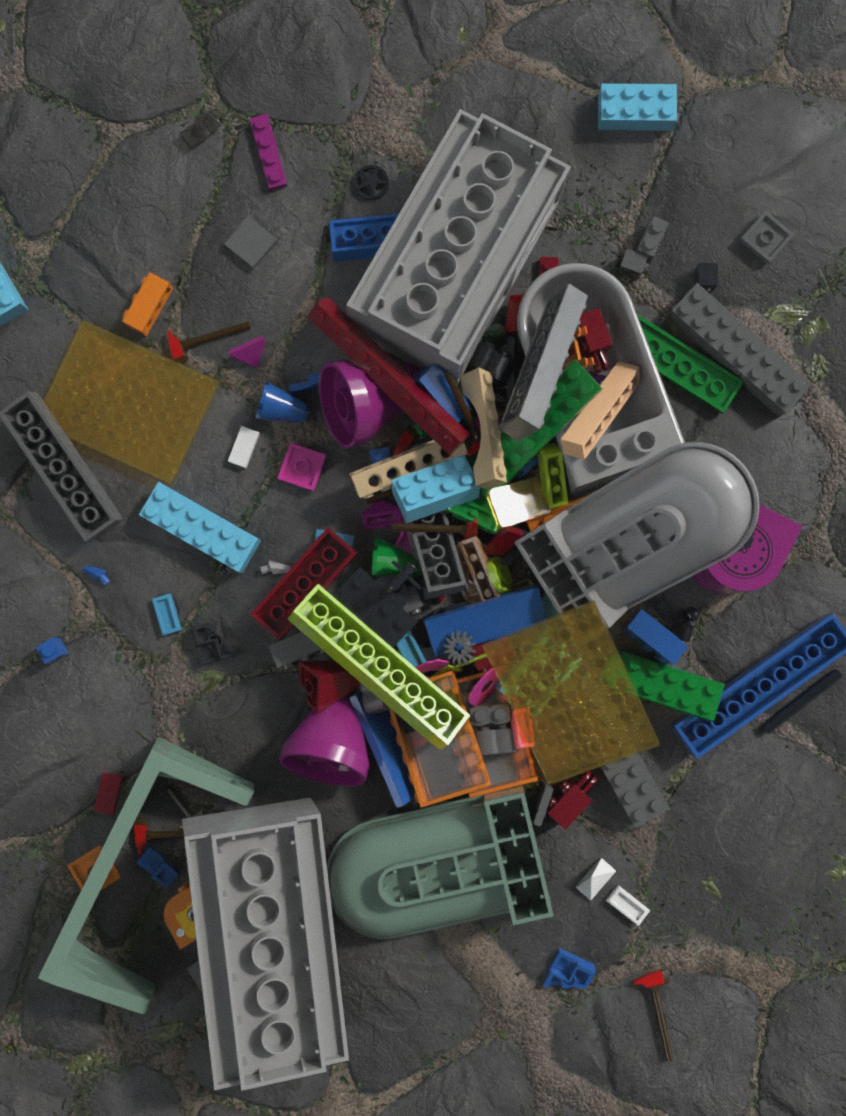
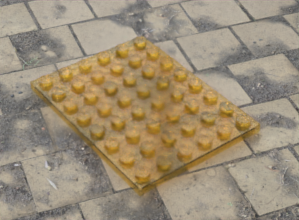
[44,320,220,485]
[483,600,660,785]

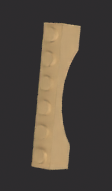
[460,368,507,489]

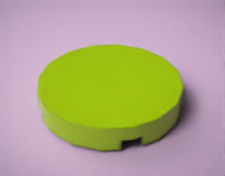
[487,556,513,595]

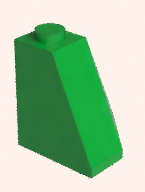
[372,538,419,579]

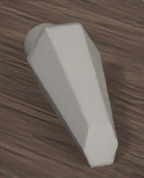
[261,561,291,574]

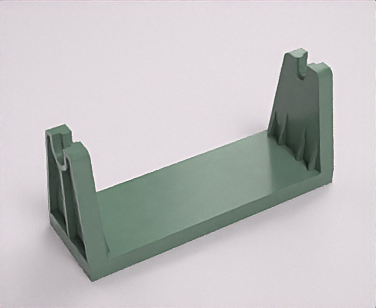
[38,737,254,1014]

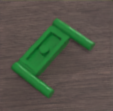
[444,499,512,534]

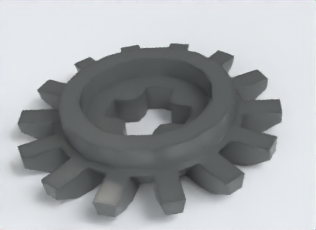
[443,630,477,666]

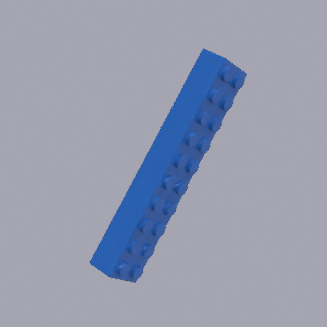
[670,613,846,759]

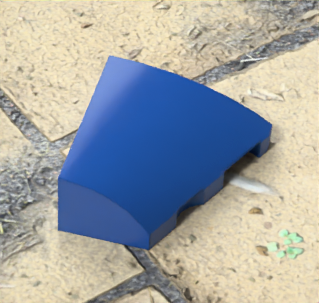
[543,948,595,989]

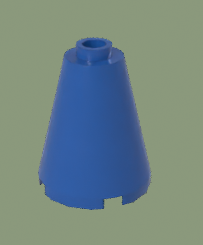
[255,382,310,423]

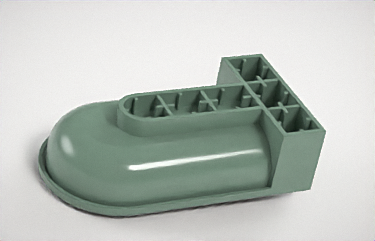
[327,785,554,939]

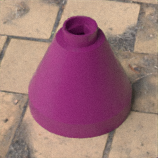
[319,359,404,448]
[279,692,369,787]

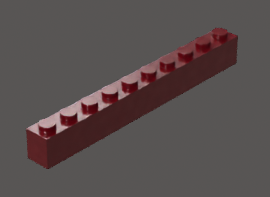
[307,297,471,455]

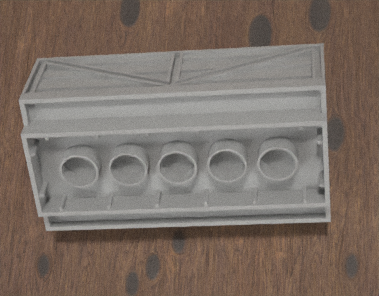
[346,109,571,385]
[182,798,349,1091]

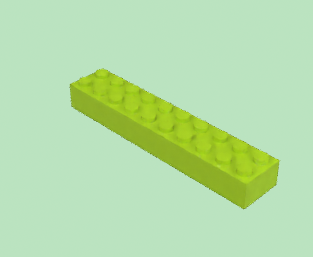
[288,584,470,750]

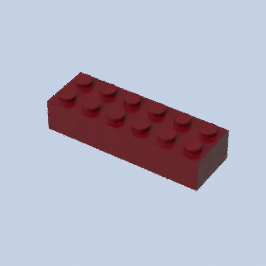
[250,527,359,640]

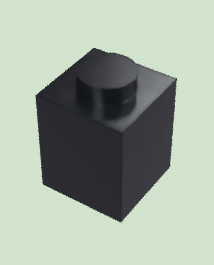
[694,263,718,293]

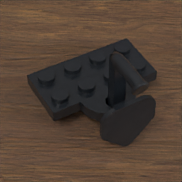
[333,560,423,648]

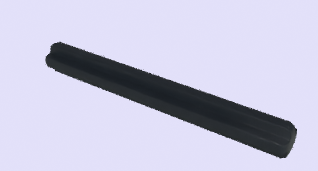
[762,669,843,734]

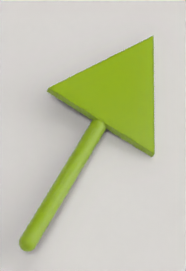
[431,653,488,677]

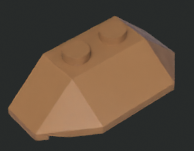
[456,536,502,604]

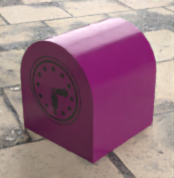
[691,504,803,595]

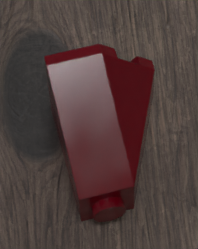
[299,660,360,713]

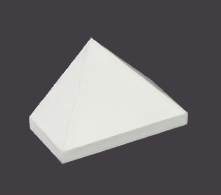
[576,858,616,901]

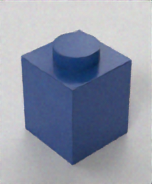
[36,638,69,664]

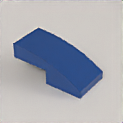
[289,373,320,396]
[136,845,179,889]

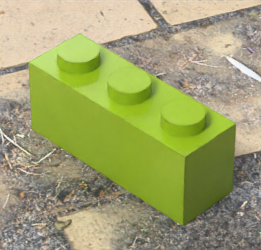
[537,443,568,508]

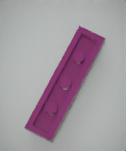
[250,114,288,191]

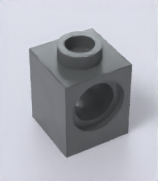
[618,249,649,280]

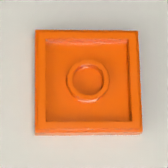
[67,844,121,891]

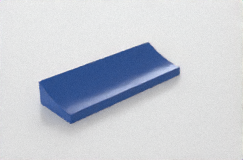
[330,214,399,262]
[424,585,548,657]
[349,692,416,808]

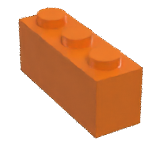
[122,272,174,337]

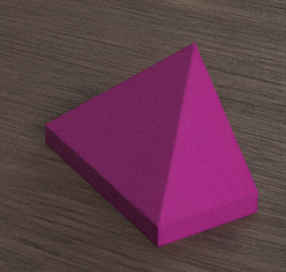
[228,336,267,368]
[362,500,402,530]

